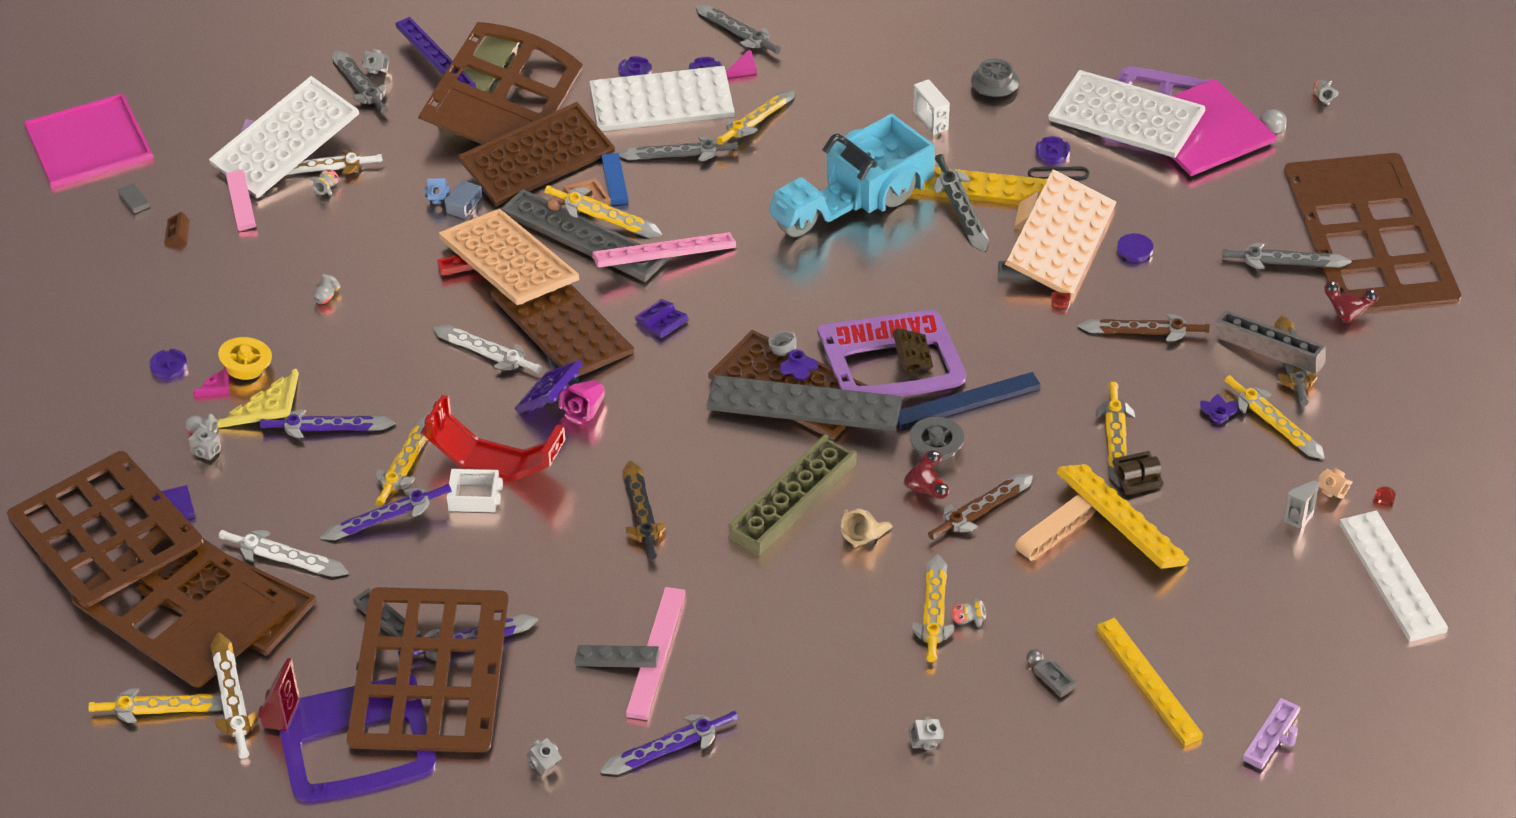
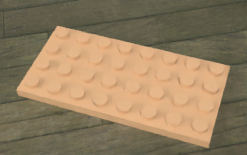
[1005,170,1116,298]
[439,209,579,305]

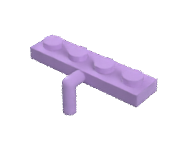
[1243,698,1300,769]

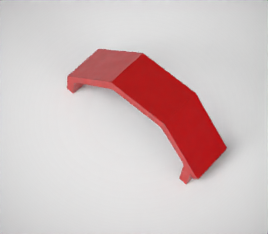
[420,395,565,482]

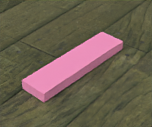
[226,169,256,231]

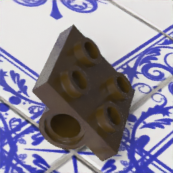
[893,328,933,373]
[1112,451,1164,495]

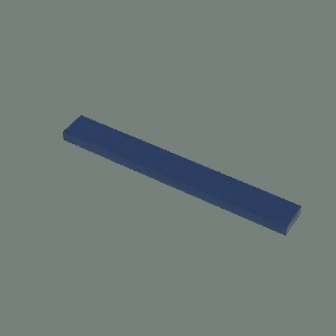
[897,372,1041,430]

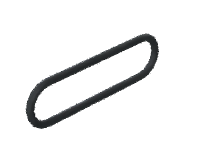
[1028,166,1089,179]

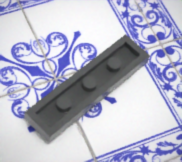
[353,588,421,637]
[575,645,660,668]

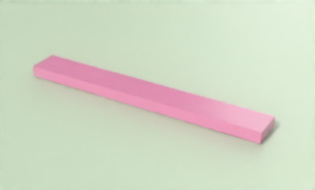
[592,232,736,267]
[626,587,685,720]

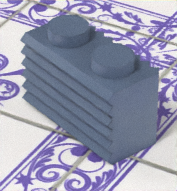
[445,180,482,219]

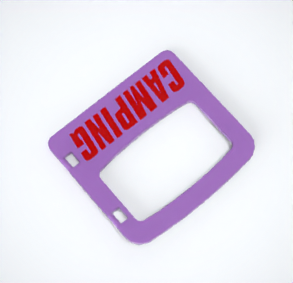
[817,310,966,396]

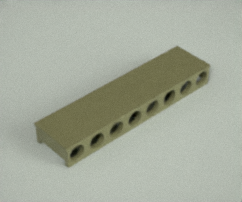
[463,36,523,94]
[728,434,857,556]

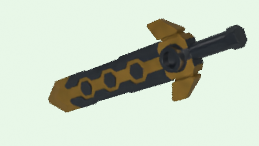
[622,461,666,560]

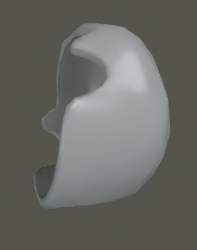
[1260,109,1286,133]
[768,331,797,356]

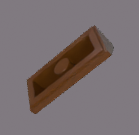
[164,212,190,245]

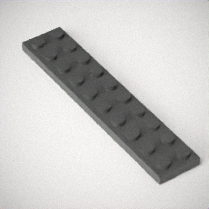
[501,189,667,282]
[706,375,902,431]

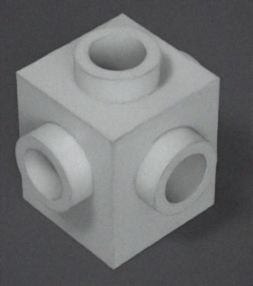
[362,49,390,74]
[188,427,221,460]
[908,717,944,750]
[526,738,562,776]

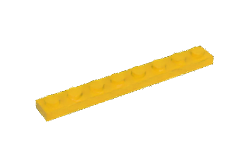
[1096,617,1203,747]

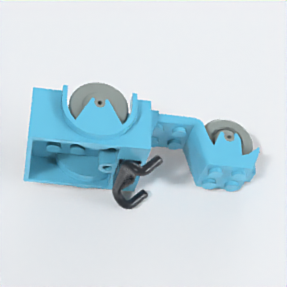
[769,113,935,237]

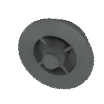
[971,59,1019,97]
[910,417,964,462]

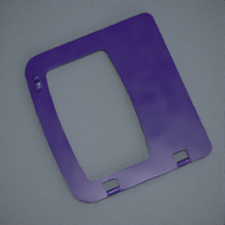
[280,675,436,802]

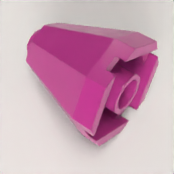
[559,380,605,425]

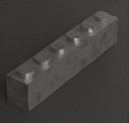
[1216,310,1326,374]

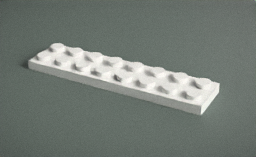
[1339,511,1448,642]

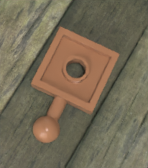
[548,178,611,213]

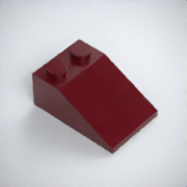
[258,658,300,731]

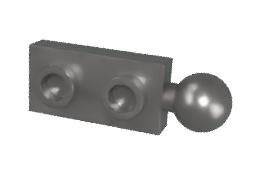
[1026,649,1077,698]

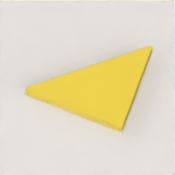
[218,369,299,428]

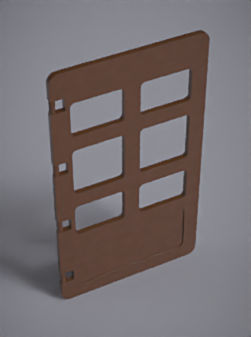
[1284,153,1461,311]

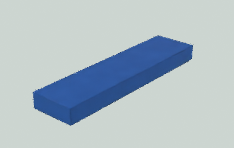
[602,153,629,205]

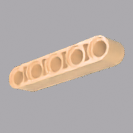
[1015,494,1096,561]

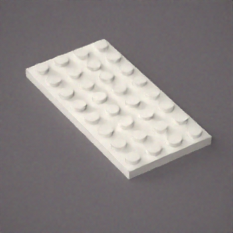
[590,66,735,132]
[1048,70,1205,158]
[209,76,359,198]

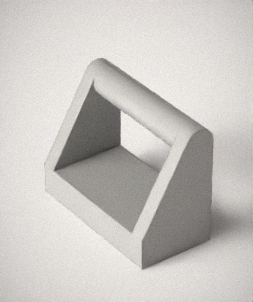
[1283,481,1319,529]

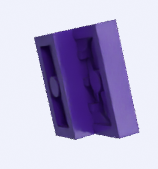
[635,299,689,338]

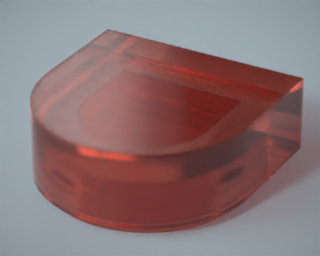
[1051,292,1071,310]
[1373,487,1396,508]

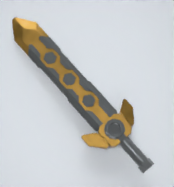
[1275,315,1317,406]

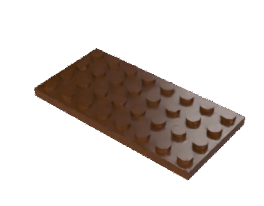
[459,102,615,207]
[491,284,634,378]
[708,330,868,440]
[137,551,317,656]

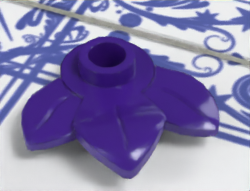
[781,349,818,381]
[1200,394,1239,423]

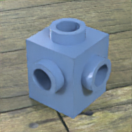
[424,178,451,204]

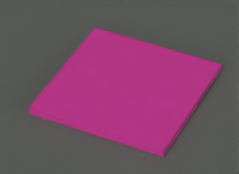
[1171,79,1277,176]
[23,93,153,188]

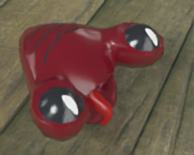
[1324,281,1379,323]
[903,450,950,499]

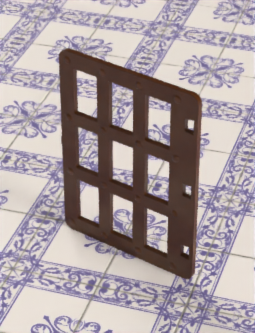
[7,451,203,607]
[347,587,509,752]

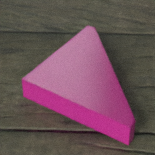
[726,50,757,78]
[193,366,229,397]

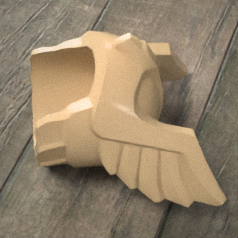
[841,508,893,548]

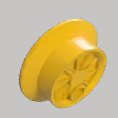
[218,337,272,380]

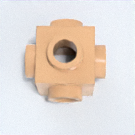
[1318,468,1352,499]

